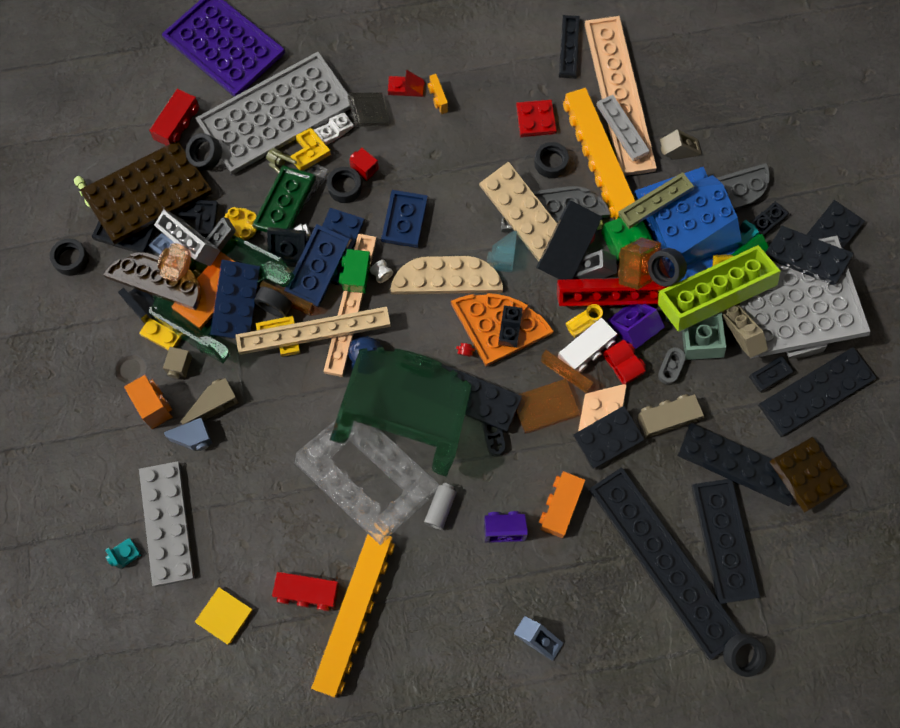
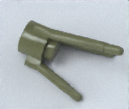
[266,148,297,173]

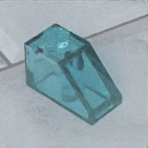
[487,231,517,272]

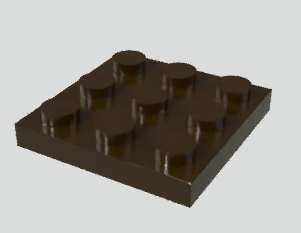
[769,437,848,513]

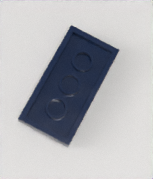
[322,208,365,285]
[284,224,351,308]
[210,260,260,339]

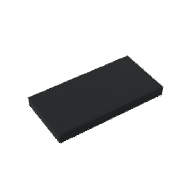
[536,200,603,280]

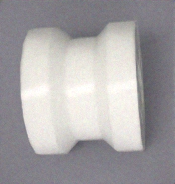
[370,260,393,283]

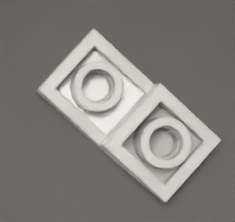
[313,112,354,145]

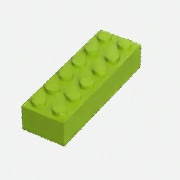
[658,245,780,332]

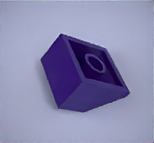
[607,304,664,349]
[484,511,527,543]

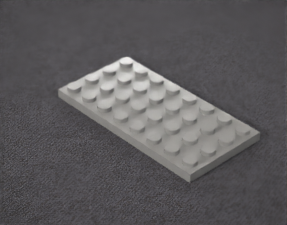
[196,52,355,175]

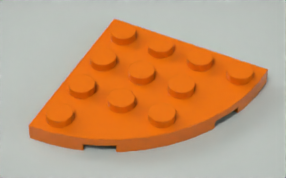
[451,293,553,367]

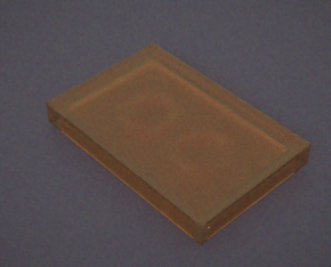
[517,379,580,433]

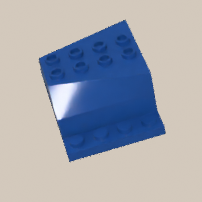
[634,167,742,283]

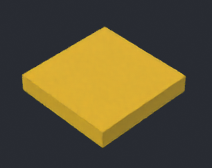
[195,587,253,645]

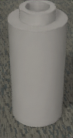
[424,483,457,530]

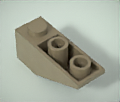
[721,304,768,358]

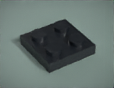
[267,227,306,267]

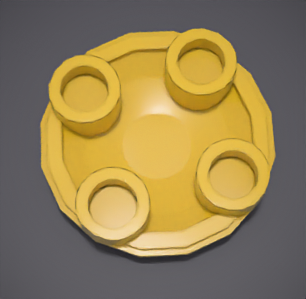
[224,207,257,241]

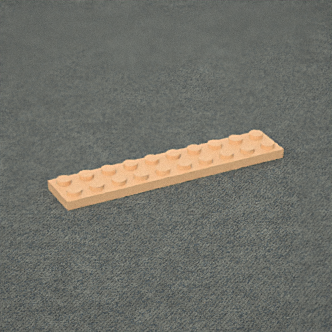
[585,16,656,176]

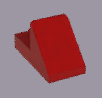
[388,70,424,97]

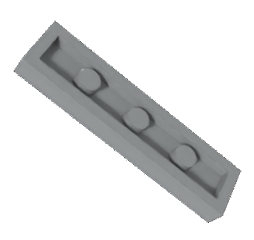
[596,95,650,161]

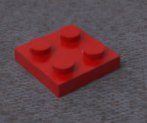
[516,100,556,137]

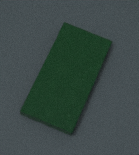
[252,166,316,232]

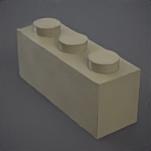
[637,394,704,438]

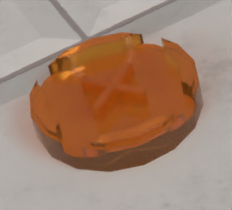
[157,243,191,281]

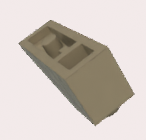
[181,378,239,425]

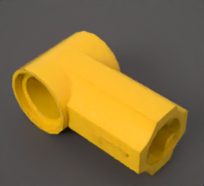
[565,304,603,337]

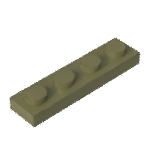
[618,172,694,229]

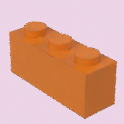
[539,471,585,539]

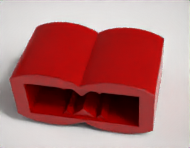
[603,340,646,385]

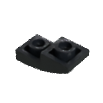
[750,201,789,236]
[498,305,523,348]

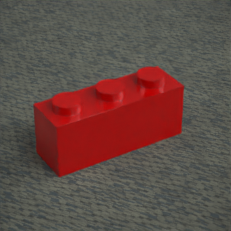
[149,89,199,146]
[272,572,339,611]

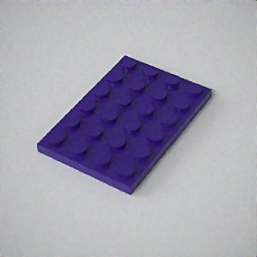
[162,0,285,97]

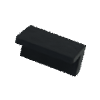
[118,288,163,324]

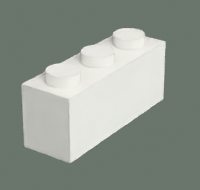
[557,318,617,375]

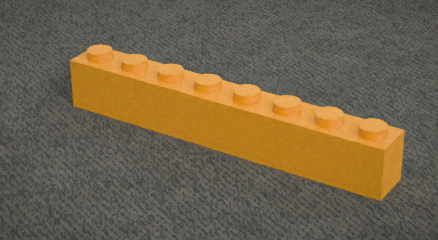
[563,88,635,220]
[311,529,395,698]

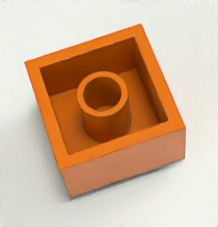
[124,375,172,429]

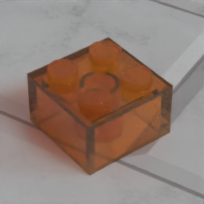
[618,237,661,290]

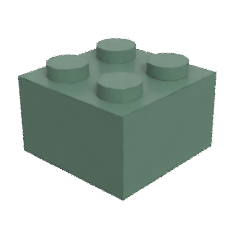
[682,313,726,360]

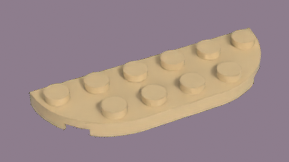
[391,256,503,295]

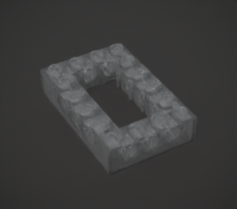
[294,406,439,545]

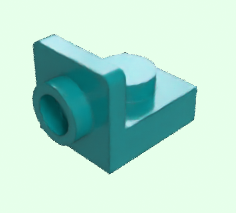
[739,220,759,248]
[105,538,141,569]

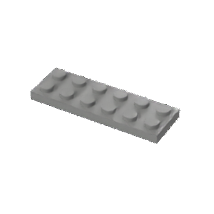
[139,461,195,587]

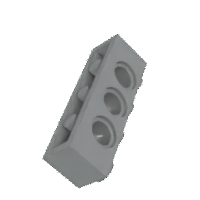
[154,210,220,267]

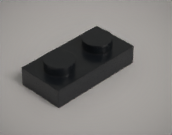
[749,356,793,392]

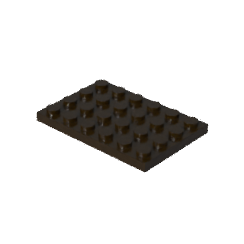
[80,141,213,245]

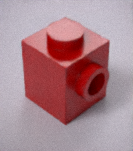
[349,148,379,181]

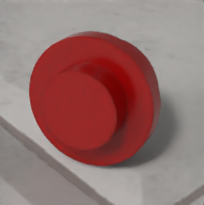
[456,343,475,357]

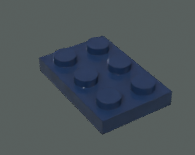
[381,190,428,248]

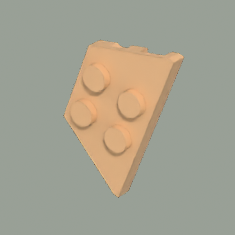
[578,384,626,431]

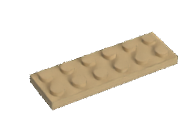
[479,161,557,262]

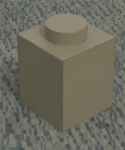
[163,347,192,379]

